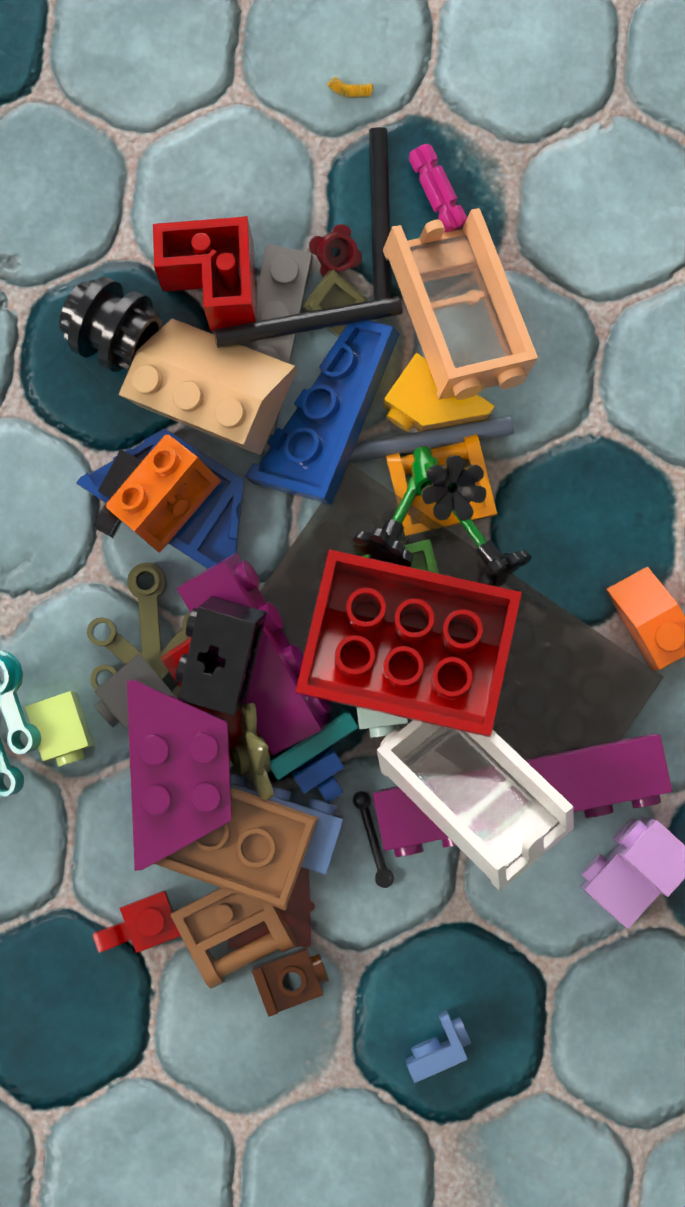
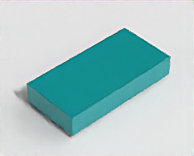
[270,709,358,780]

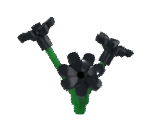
[352,446,532,587]

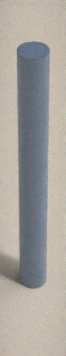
[348,416,514,464]

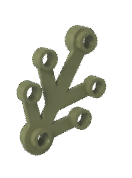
[87,563,190,698]

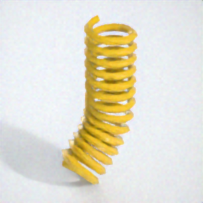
[327,77,373,98]

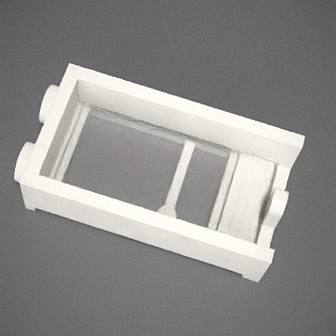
[377,720,574,891]

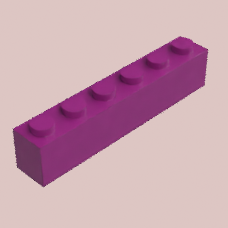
[372,733,672,857]

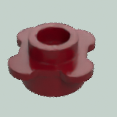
[309,224,362,277]

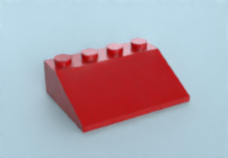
[295,549,522,737]

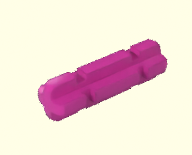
[409,144,467,232]

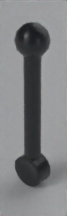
[352,791,394,888]

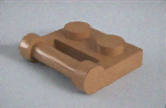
[170,888,296,989]

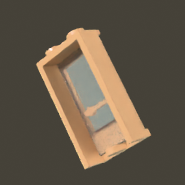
[383,208,538,400]

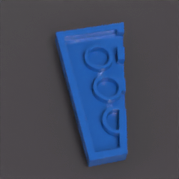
[244,321,400,505]

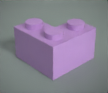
[579,816,685,929]

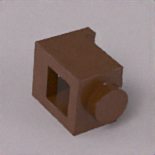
[252,946,329,1017]

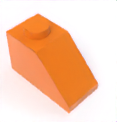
[606,566,685,672]

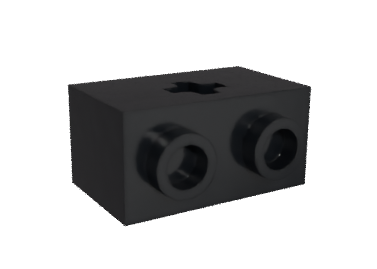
[175,596,267,716]

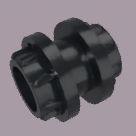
[59,277,162,372]

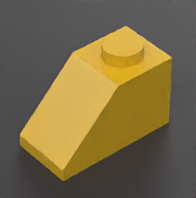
[383,353,495,432]

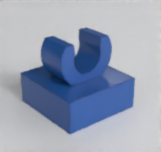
[291,746,345,803]

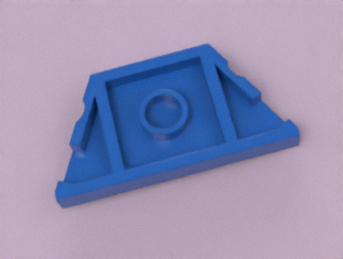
[76,428,245,569]

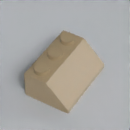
[118,319,298,456]

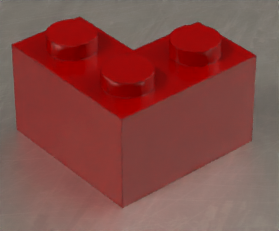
[153,216,257,331]

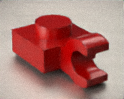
[92,890,181,953]

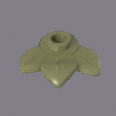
[232,703,274,800]

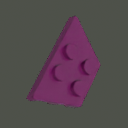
[127,679,232,871]

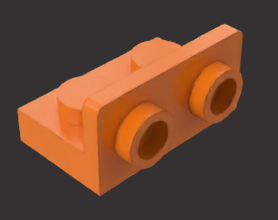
[106,434,221,553]

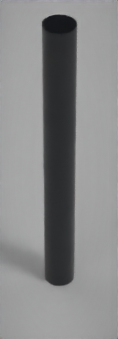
[369,127,392,300]
[214,296,403,348]

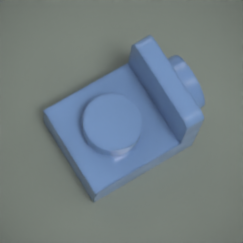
[406,1010,472,1083]

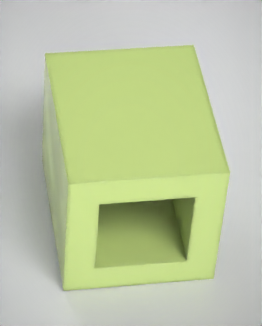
[25,691,94,767]

